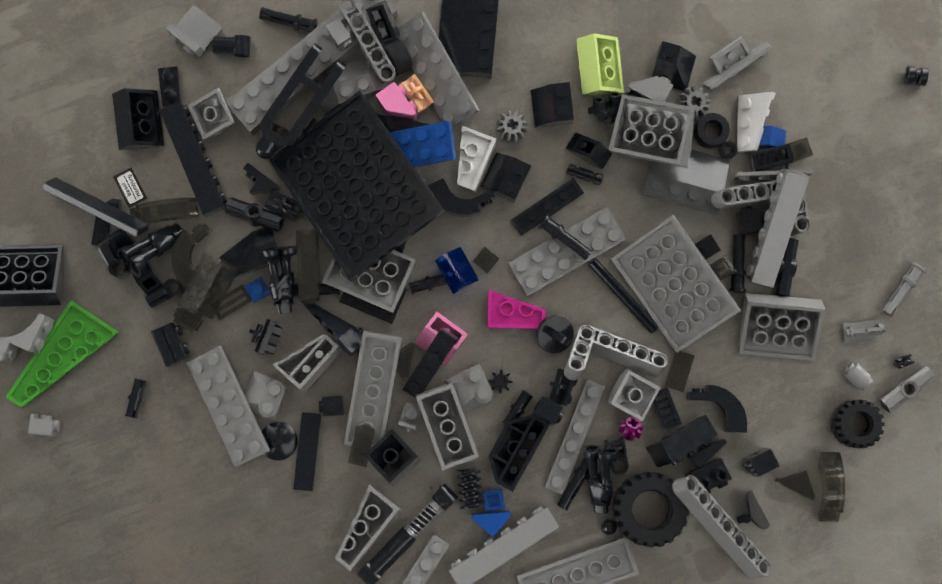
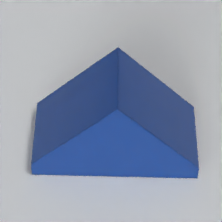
[758,125,786,149]
[472,511,511,537]

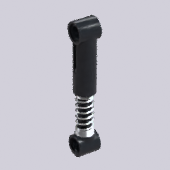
[356,483,458,584]

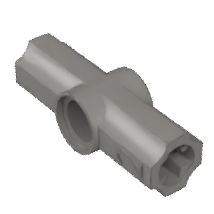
[879,365,936,413]

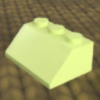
[577,33,624,96]

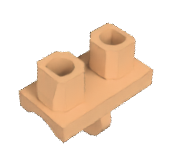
[399,74,435,113]

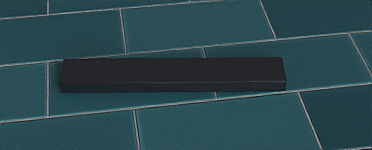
[43,177,149,236]

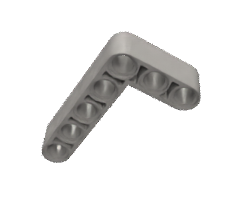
[711,181,810,235]
[564,325,668,380]

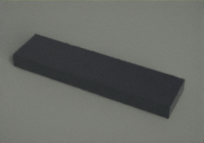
[511,178,584,236]
[293,412,322,491]

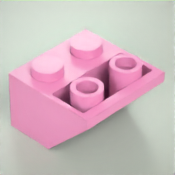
[375,82,418,121]
[414,312,468,366]

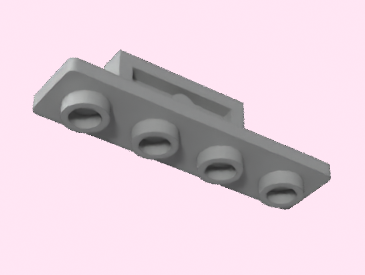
[702,37,772,90]
[734,153,813,182]

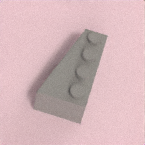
[335,485,402,571]

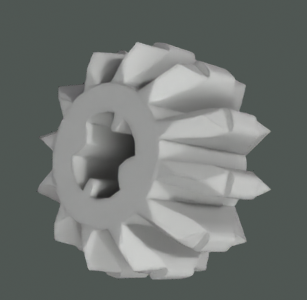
[678,86,711,118]
[496,110,528,142]

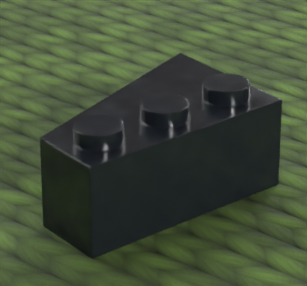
[646,415,718,468]

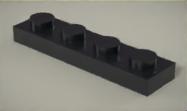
[402,327,458,398]

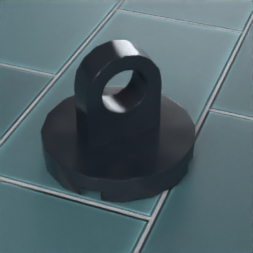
[536,315,574,354]

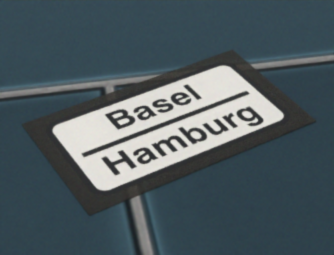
[113,167,147,208]

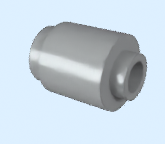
[844,362,873,391]

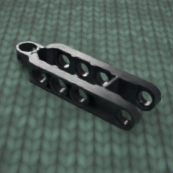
[256,43,346,159]

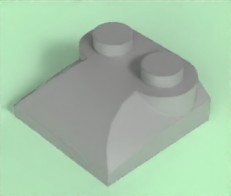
[188,88,235,140]
[445,364,495,413]
[608,369,661,422]
[244,371,289,421]

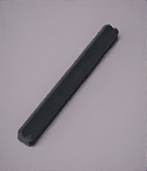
[589,258,659,333]

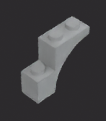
[0,313,54,364]

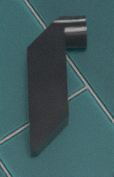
[91,198,122,246]

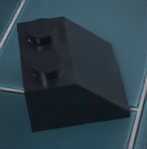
[531,82,574,128]
[480,152,531,203]
[363,429,421,486]

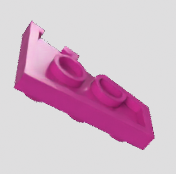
[487,289,546,329]

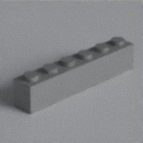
[746,168,809,287]
[449,506,559,584]

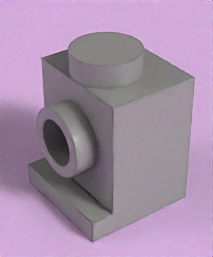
[326,16,354,49]
[28,414,60,436]

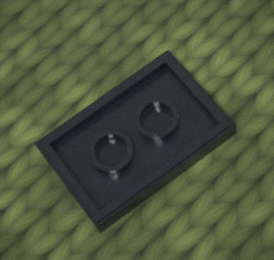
[339,288,407,324]

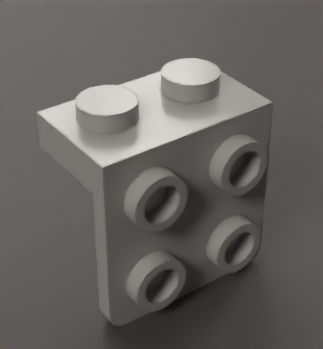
[166,6,222,57]

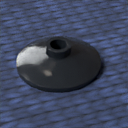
[262,422,298,461]

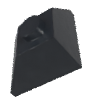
[651,41,696,92]

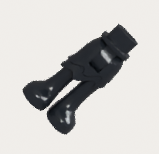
[117,223,185,277]
[261,246,297,314]
[583,445,618,514]

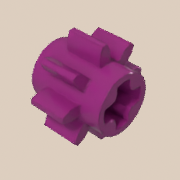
[618,416,644,441]

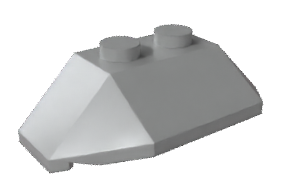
[320,58,393,115]

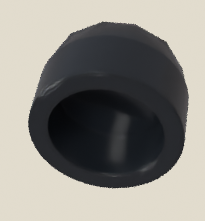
[601,519,617,535]

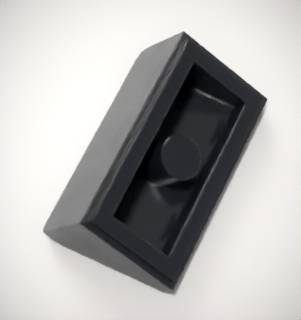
[366,0,400,44]

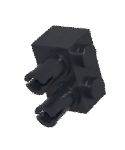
[684,457,732,494]

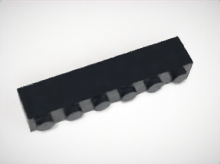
[159,101,228,217]

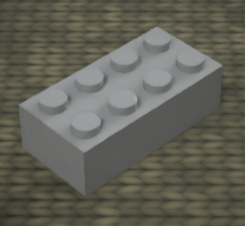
[416,382,479,470]

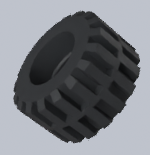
[831,400,885,448]

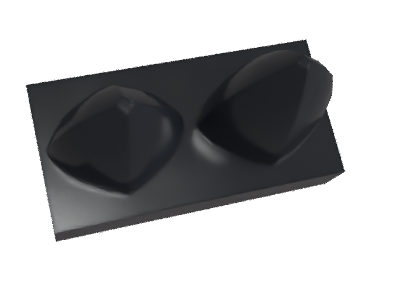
[158,66,182,107]

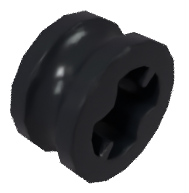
[719,141,737,160]
[895,354,915,369]

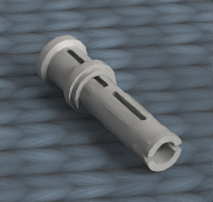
[882,261,927,317]

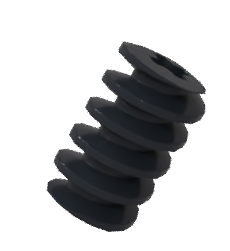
[456,468,484,509]

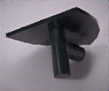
[736,491,770,530]

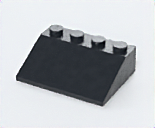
[438,0,499,79]
[0,245,64,307]

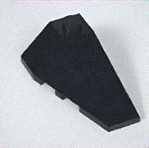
[205,227,280,287]

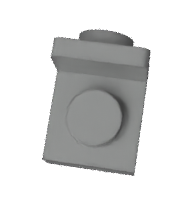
[398,402,422,433]

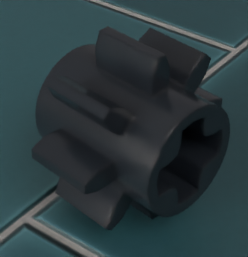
[489,369,513,394]

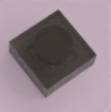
[789,137,813,162]
[473,247,499,274]

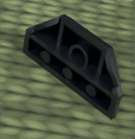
[489,414,551,492]

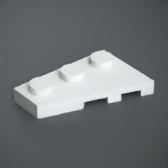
[737,92,776,153]
[457,126,497,192]

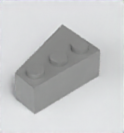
[272,334,343,392]

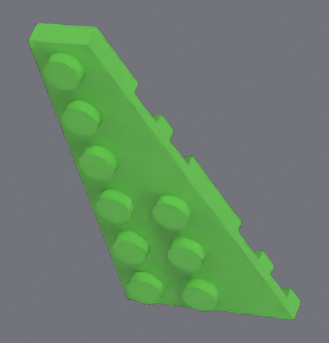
[5,300,120,408]

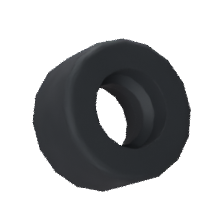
[380,39,413,76]
[694,113,730,149]

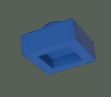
[244,277,271,303]
[483,489,505,512]

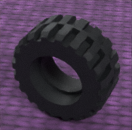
[612,472,689,548]

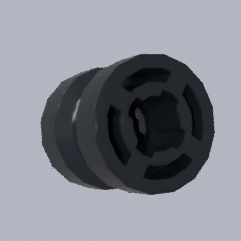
[904,66,929,86]

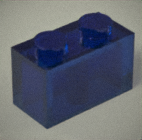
[435,247,479,294]

